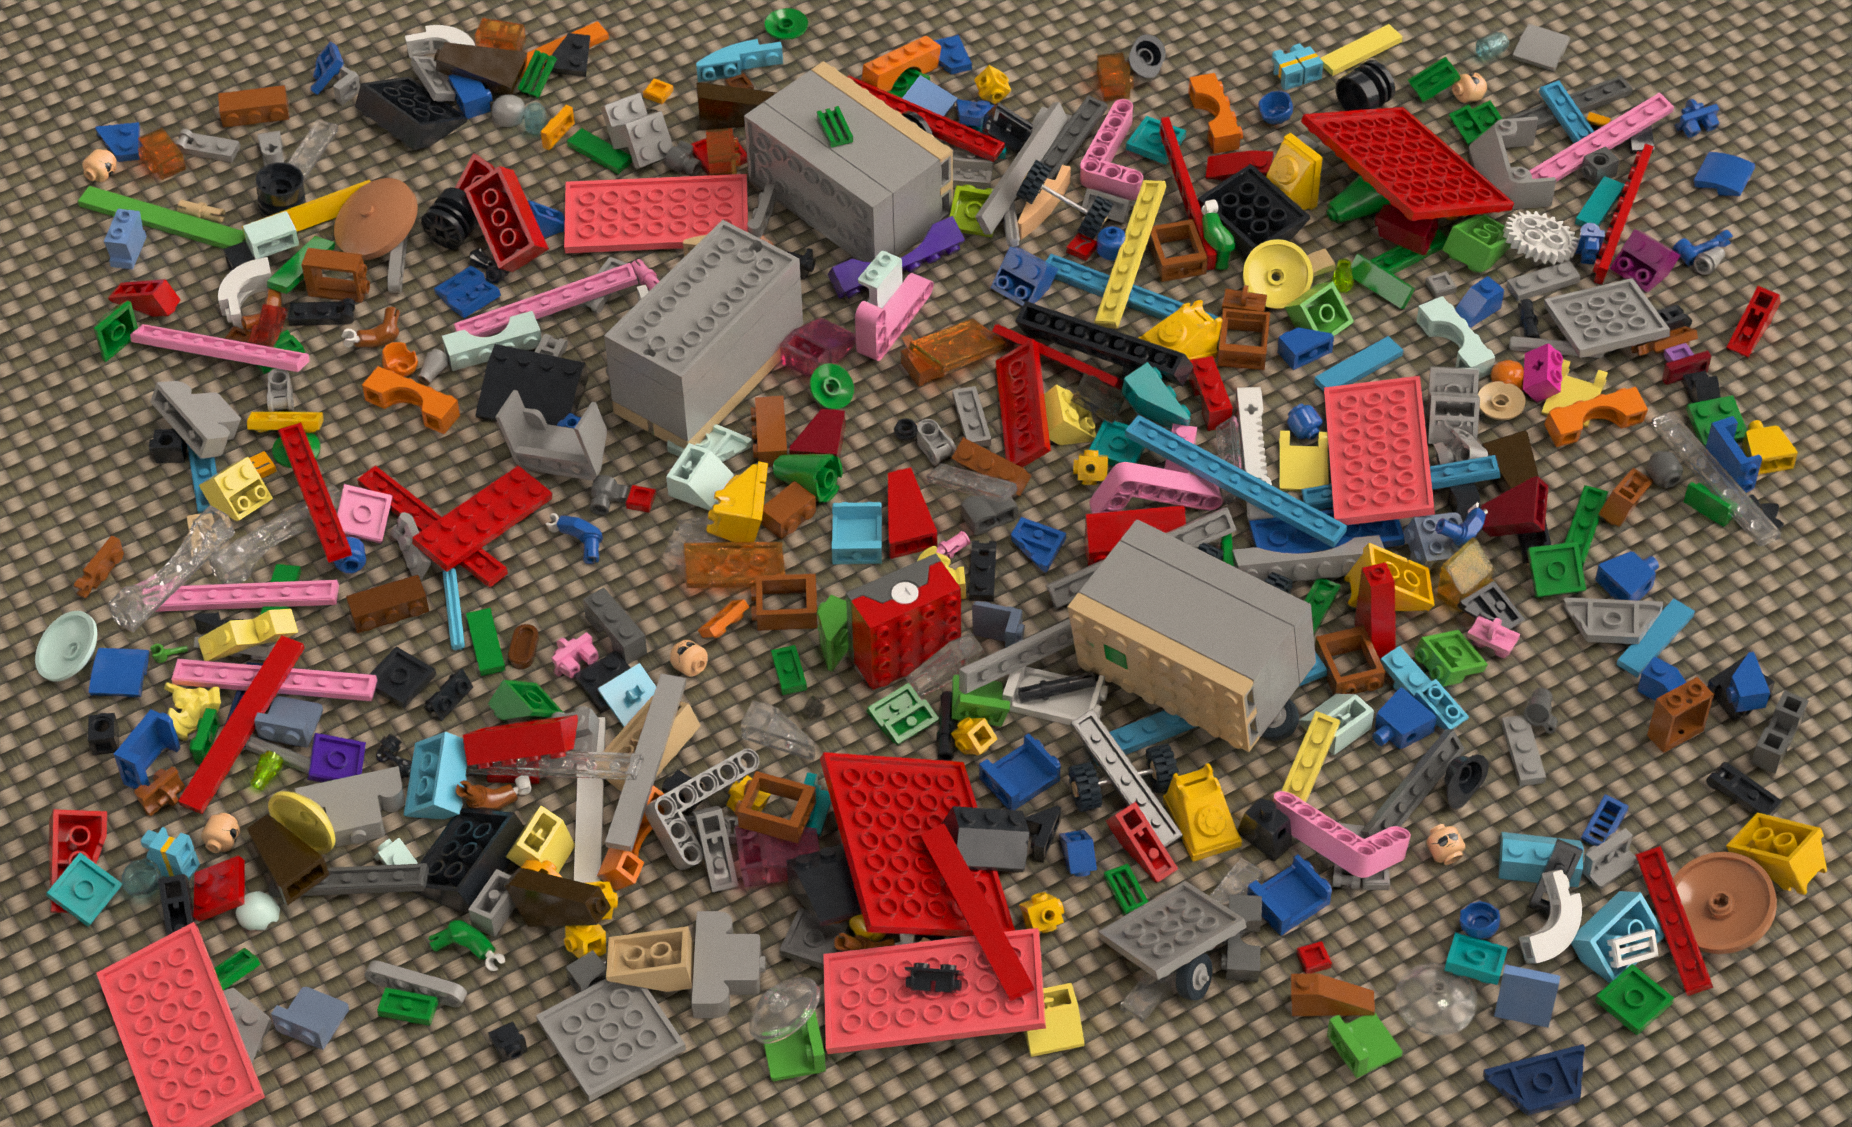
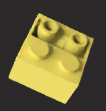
[1044,384,1096,445]
[199,457,273,521]
[506,806,575,873]
[1024,983,1085,1057]

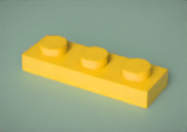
[247,412,324,433]

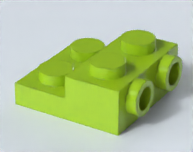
[950,185,994,238]

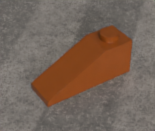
[1599,468,1654,527]
[1291,973,1375,1016]

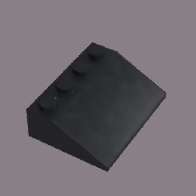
[355,76,468,150]
[1198,164,1310,259]
[475,344,588,426]
[411,808,525,912]
[786,844,862,926]

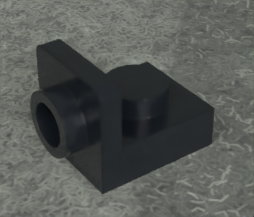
[787,248,816,280]
[488,1021,528,1063]

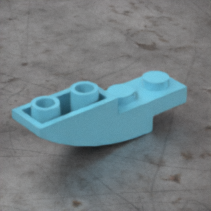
[696,39,783,82]
[1380,646,1469,730]

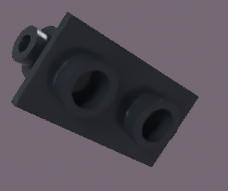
[424,668,473,721]
[905,963,964,993]

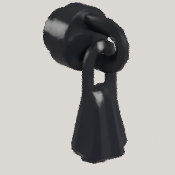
[469,248,509,283]
[376,733,412,778]

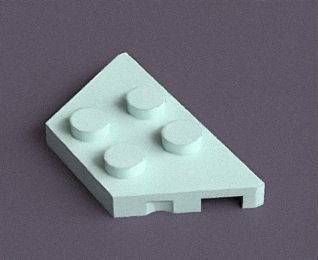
[667,424,753,462]

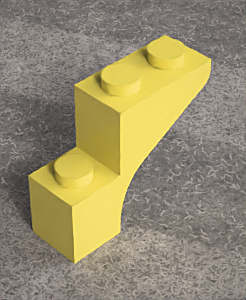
[198,609,298,662]

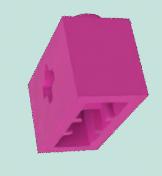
[1523,343,1563,402]

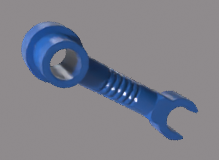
[1672,230,1734,266]

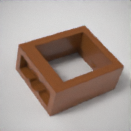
[1147,219,1207,282]
[301,248,370,303]
[1218,308,1270,370]
[751,574,818,631]
[1315,625,1385,695]
[1647,677,1714,753]
[735,771,816,843]

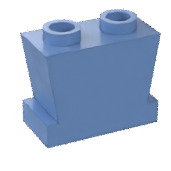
[104,209,147,270]

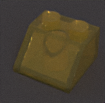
[1437,537,1494,613]

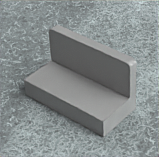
[1082,188,1135,223]

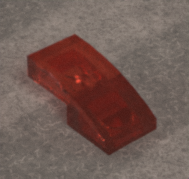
[249,304,288,347]

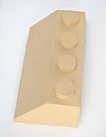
[591,696,701,792]

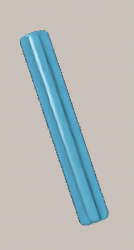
[443,568,465,651]

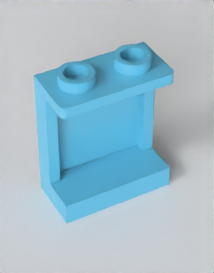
[832,502,882,564]

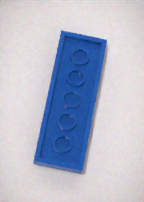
[1249,509,1405,554]

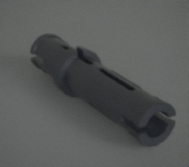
[1017,671,1096,704]
[936,691,955,761]

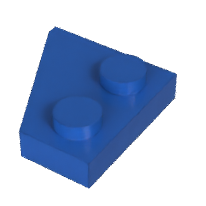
[934,35,972,75]
[310,41,344,95]
[956,99,994,127]
[96,122,140,162]
[1011,517,1066,573]

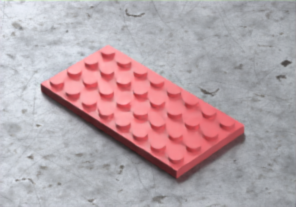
[564,174,748,254]
[1324,376,1435,525]
[96,922,265,1127]
[823,928,1046,1054]

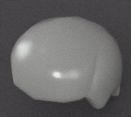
[492,95,526,127]

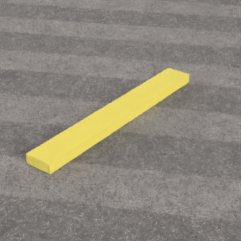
[1094,180,1166,329]

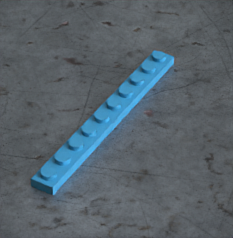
[1125,415,1347,548]
[1089,652,1327,766]

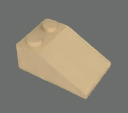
[606,926,695,992]

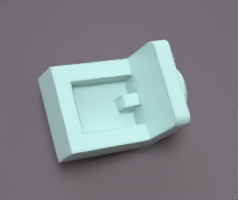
[374,838,418,865]

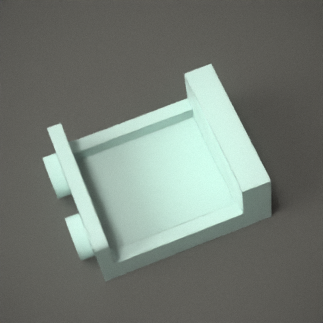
[858,251,902,308]

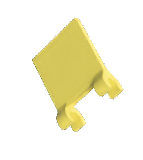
[1541,359,1608,428]
[1279,431,1329,492]

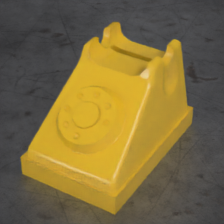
[1266,133,1323,210]
[1138,300,1222,360]
[706,461,768,550]
[1345,543,1435,611]
[1163,763,1242,862]
[1726,813,1827,895]

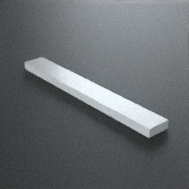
[574,717,606,883]

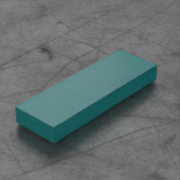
[1575,176,1625,227]

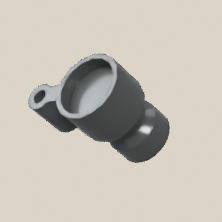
[664,140,702,176]
[590,475,629,515]
[1524,688,1558,734]

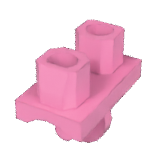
[1467,616,1520,659]
[552,632,599,679]

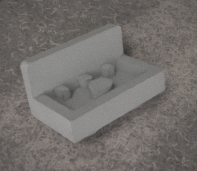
[1582,828,1638,889]

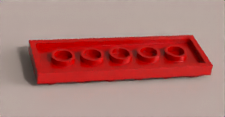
[995,339,1051,468]
[412,465,553,572]

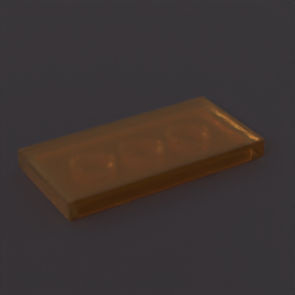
[908,318,1006,373]
[683,542,786,588]

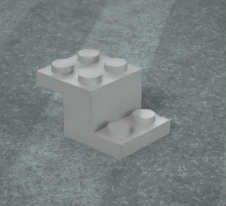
[600,93,673,168]
[1427,366,1480,444]

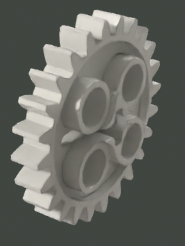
[1503,211,1578,265]

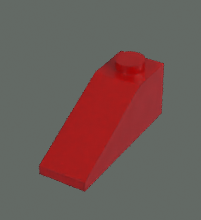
[1206,150,1275,180]
[108,279,181,317]
[1726,286,1781,358]
[1105,802,1178,883]

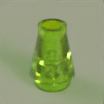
[1331,259,1354,293]
[250,750,284,791]

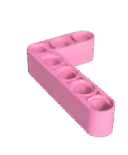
[1080,99,1143,200]
[855,273,934,361]
[1089,462,1223,513]
[1273,791,1411,878]

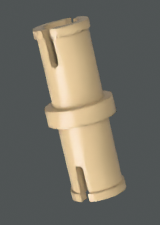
[177,199,225,223]

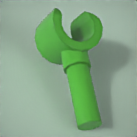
[150,644,188,663]

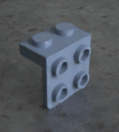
[1404,512,1472,569]
[972,601,1025,648]
[254,696,323,748]
[271,987,349,1050]

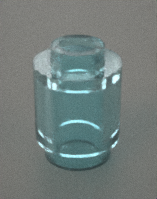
[1476,32,1509,60]
[524,102,548,135]

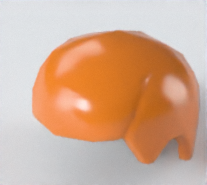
[382,342,418,377]
[1491,360,1524,391]

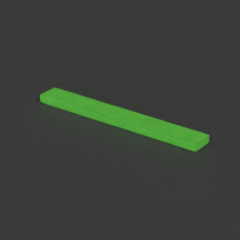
[78,186,246,249]

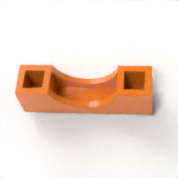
[861,36,941,92]
[1188,73,1243,154]
[362,366,460,434]
[1544,387,1648,447]
[597,785,664,891]

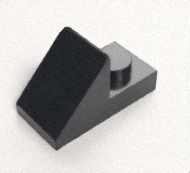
[1681,371,1721,403]
[1025,806,1061,863]

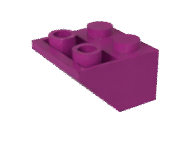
[1610,229,1681,292]

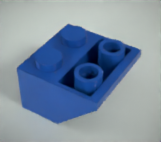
[990,246,1058,306]

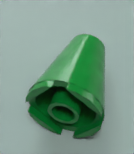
[1326,175,1391,224]
[773,454,843,502]

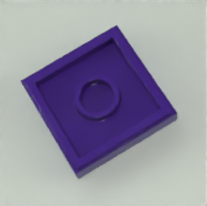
[307,733,366,783]

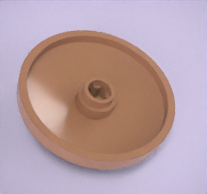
[334,178,418,260]
[1673,852,1777,954]

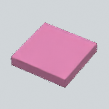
[337,484,392,544]

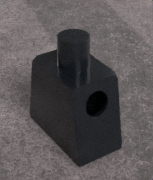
[1237,798,1292,861]

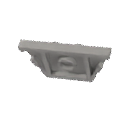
[1564,597,1663,644]
[223,988,272,1065]

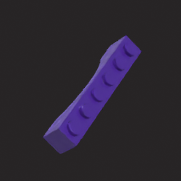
[827,216,965,299]

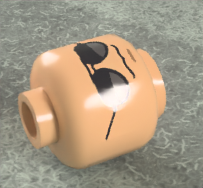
[1452,73,1487,103]
[82,149,117,182]
[670,640,708,677]
[201,813,240,853]
[1426,824,1465,865]

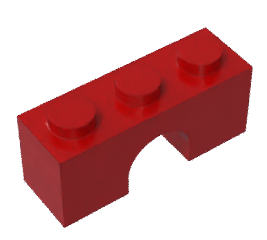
[1188,356,1233,431]

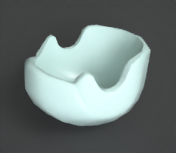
[236,891,280,930]

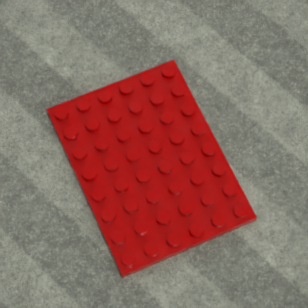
[1301,107,1514,221]
[820,752,1015,937]

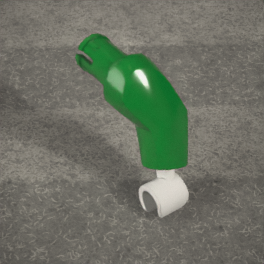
[1201,200,1235,270]
[428,920,505,971]

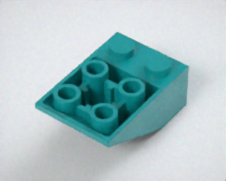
[1122,362,1191,429]

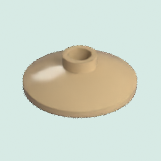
[1478,381,1525,420]

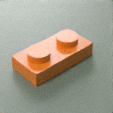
[698,599,749,639]

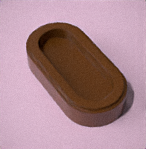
[508,624,539,669]

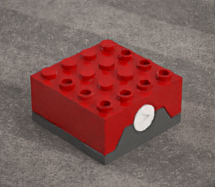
[846,553,961,690]

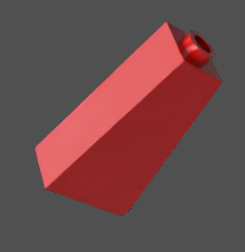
[888,467,938,559]
[1354,562,1396,659]

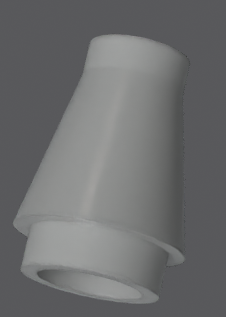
[1694,246,1725,275]
[417,349,449,385]

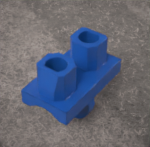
[1674,99,1720,138]
[1576,223,1605,264]

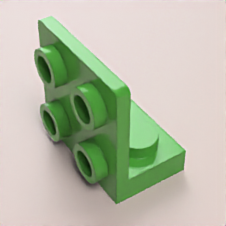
[952,675,1010,727]
[762,1008,826,1081]
[1327,1013,1403,1078]

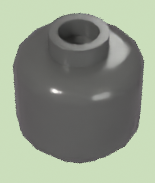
[1646,451,1683,488]

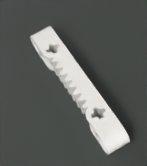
[1235,387,1274,522]

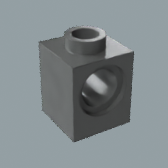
[1581,146,1619,186]
[566,950,607,993]

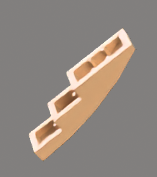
[1018,165,1071,240]

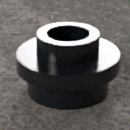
[894,418,917,441]

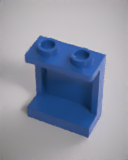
[1704,416,1762,496]
[114,709,181,790]
[979,733,1061,810]
[1247,855,1332,936]

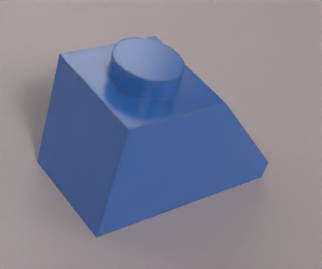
[448,74,493,119]
[528,200,565,238]
[1455,276,1504,328]
[1277,327,1334,370]
[1726,652,1770,712]
[1637,656,1686,701]
[1059,830,1097,877]

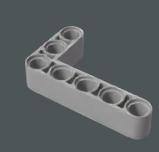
[645,749,759,870]

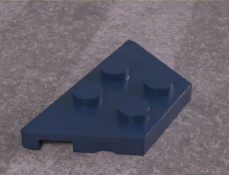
[1483,1044,1585,1116]

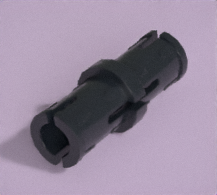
[1518,299,1540,339]

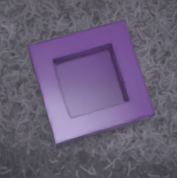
[1663,343,1694,362]

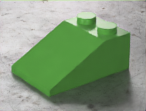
[1442,214,1511,273]

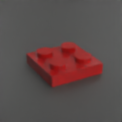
[193,855,245,922]

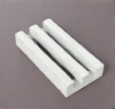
[1607,929,1659,968]

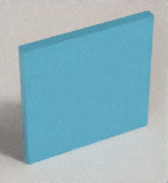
[597,663,656,727]

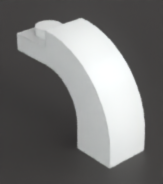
[405,25,475,58]
[218,257,272,329]
[1518,870,1582,964]

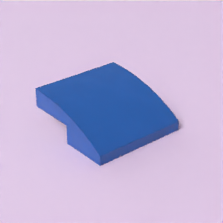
[1693,152,1755,196]
[434,266,501,318]
[89,648,149,697]

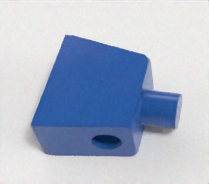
[1595,551,1659,601]
[1372,687,1437,749]

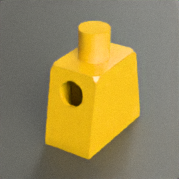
[1742,420,1798,475]

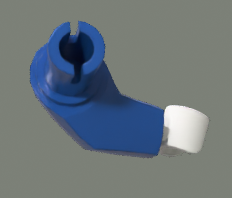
[1435,502,1488,546]
[546,513,603,564]

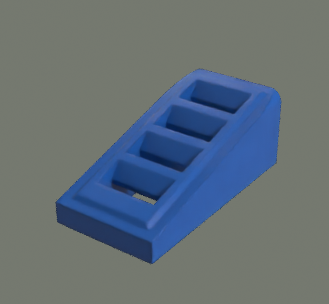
[1581,794,1629,846]

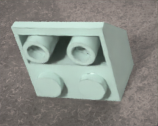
[243,211,299,259]
[666,443,734,510]
[1299,694,1374,755]

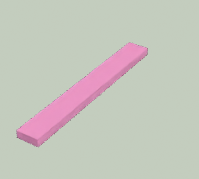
[1529,93,1674,182]
[454,263,638,337]
[130,324,309,372]
[138,580,339,612]
[171,659,377,701]

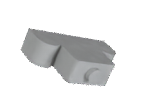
[150,381,241,459]
[295,766,405,847]
[692,911,766,1018]

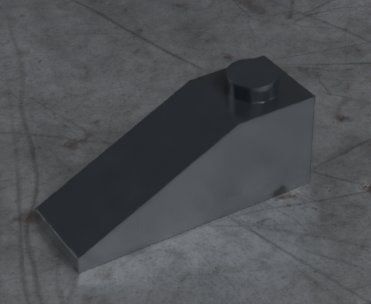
[158,874,195,936]

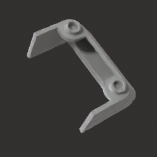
[1468,117,1556,209]
[495,390,607,480]

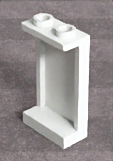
[1003,666,1108,725]

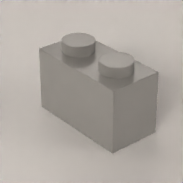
[468,869,516,937]

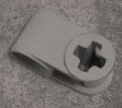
[257,130,284,166]
[267,368,294,412]
[917,419,956,466]
[1445,428,1488,462]

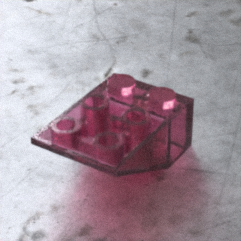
[780,317,856,378]
[735,826,820,887]

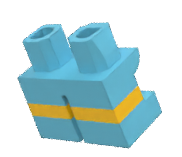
[1272,43,1323,91]
[141,827,200,880]

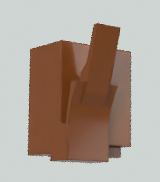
[901,334,944,387]

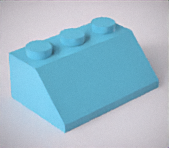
[404,732,467,819]
[1498,832,1584,887]
[1571,891,1665,983]

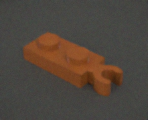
[1631,326,1698,355]
[74,536,124,598]

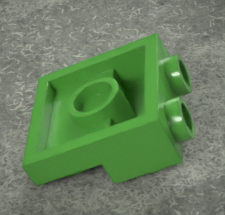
[1414,630,1488,687]

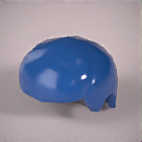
[1258,91,1293,125]
[1459,901,1500,940]

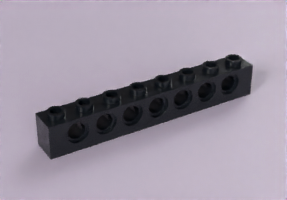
[1015,301,1194,387]

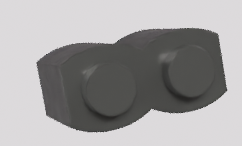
[961,487,1018,535]

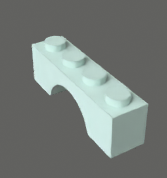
[1416,296,1495,379]
[442,311,542,371]

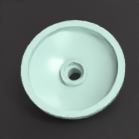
[35,611,97,682]

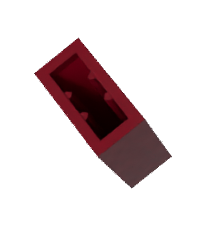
[1375,204,1438,255]
[789,409,846,458]
[1481,476,1548,537]

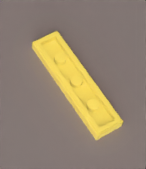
[1320,24,1403,76]
[1281,711,1341,802]

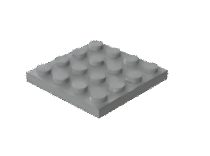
[1544,278,1670,358]
[1098,881,1247,980]
[536,979,686,1102]

